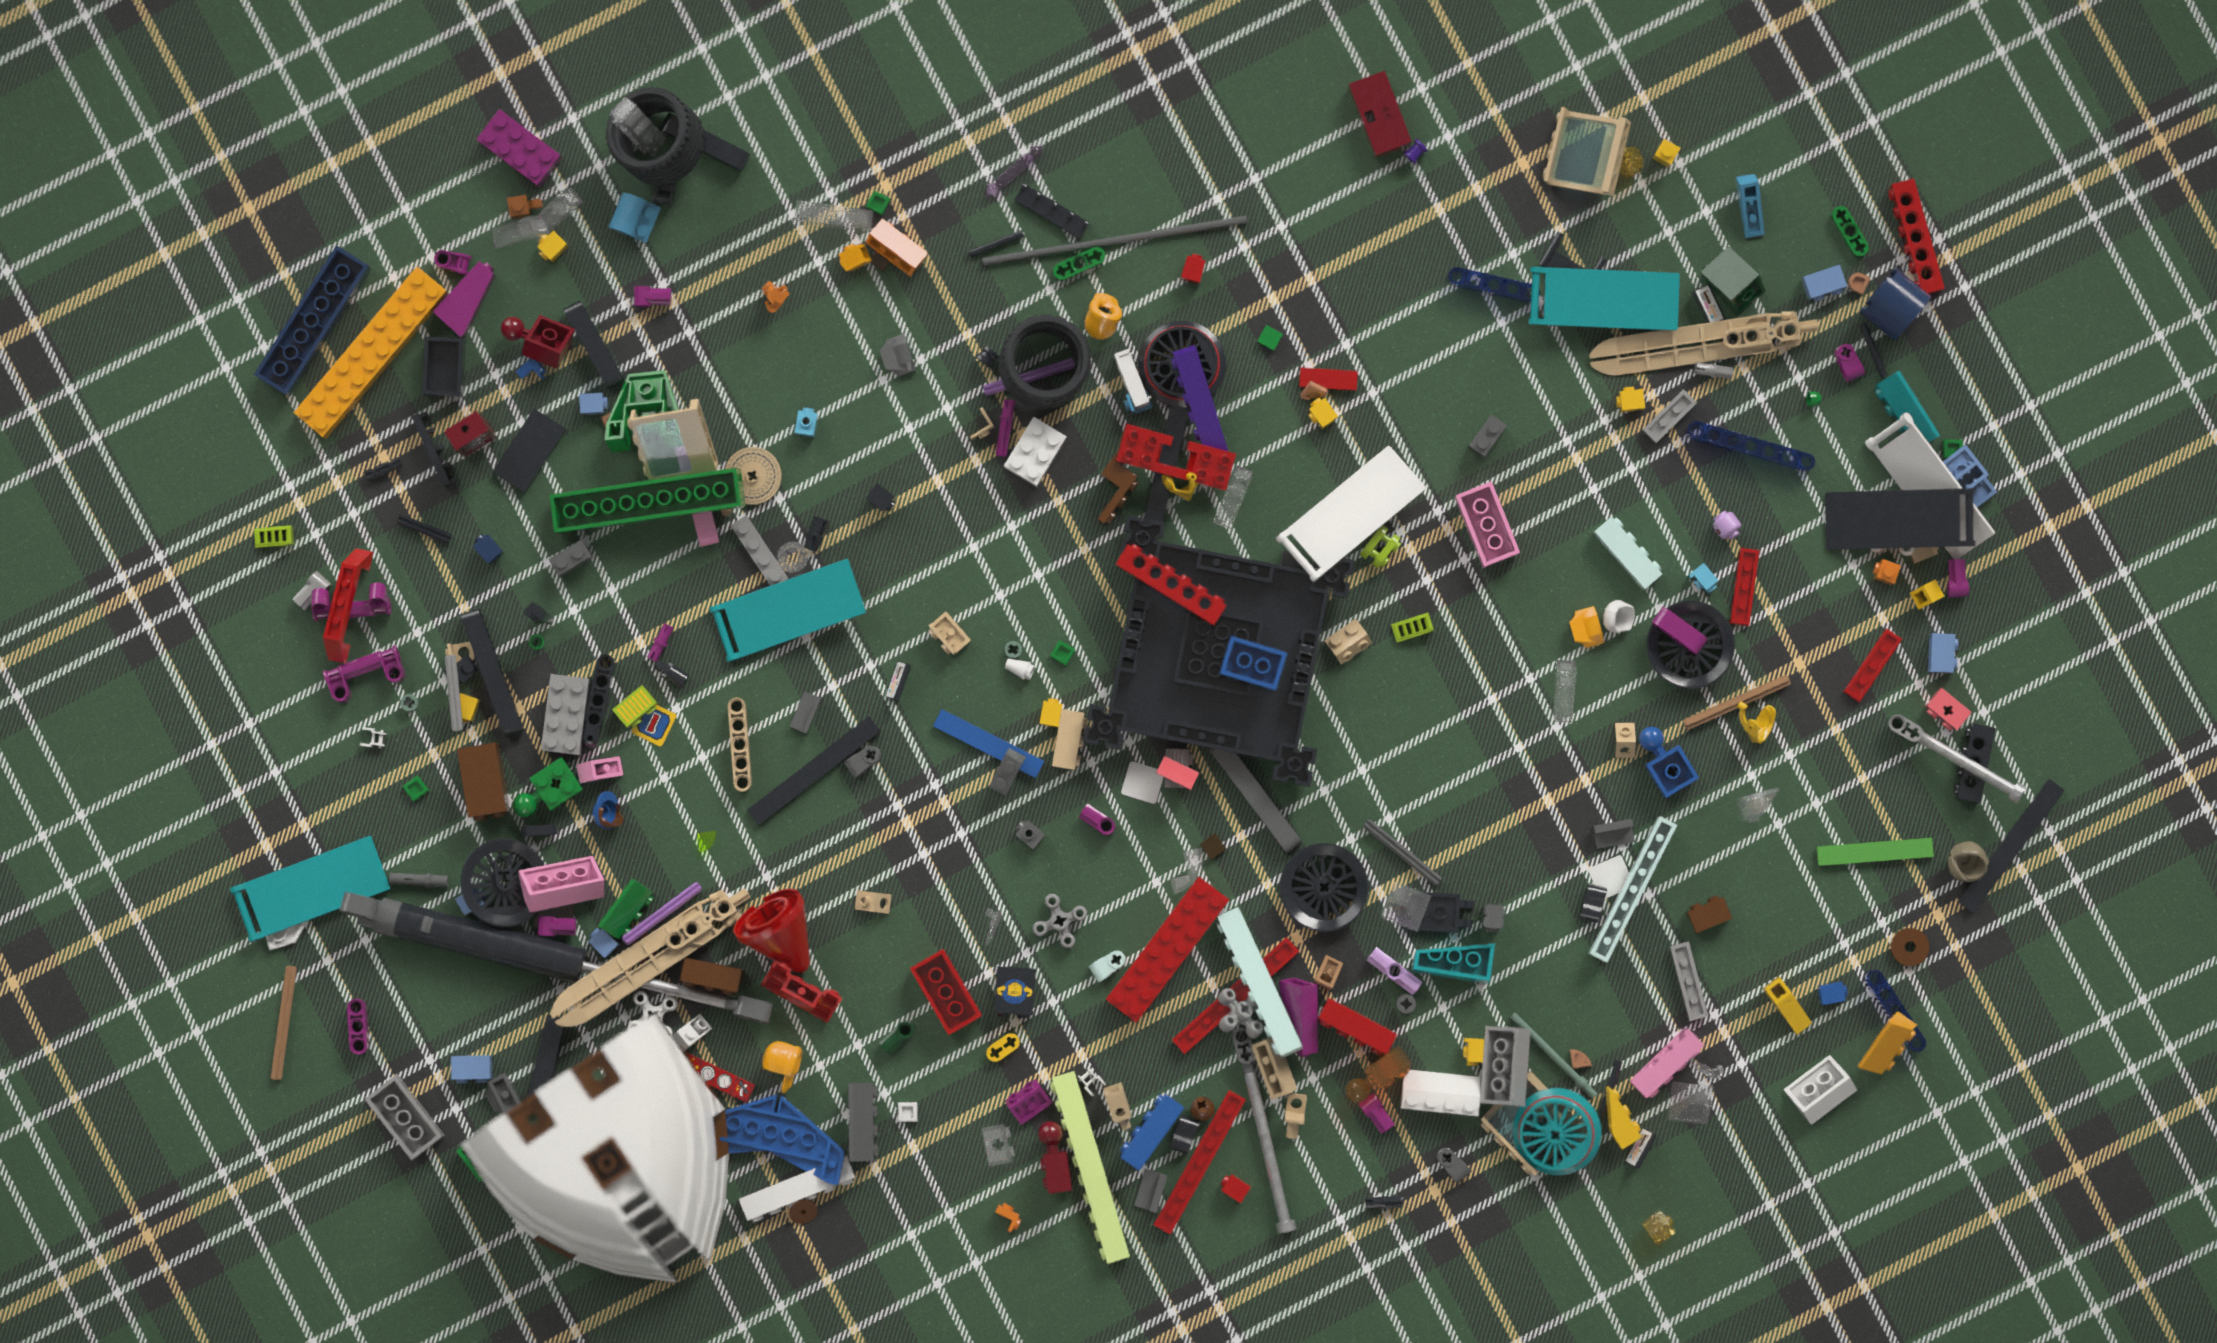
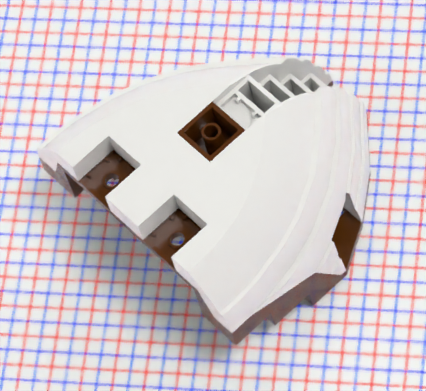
[461,1014,729,1283]

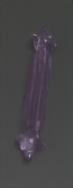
[985,145,1044,196]

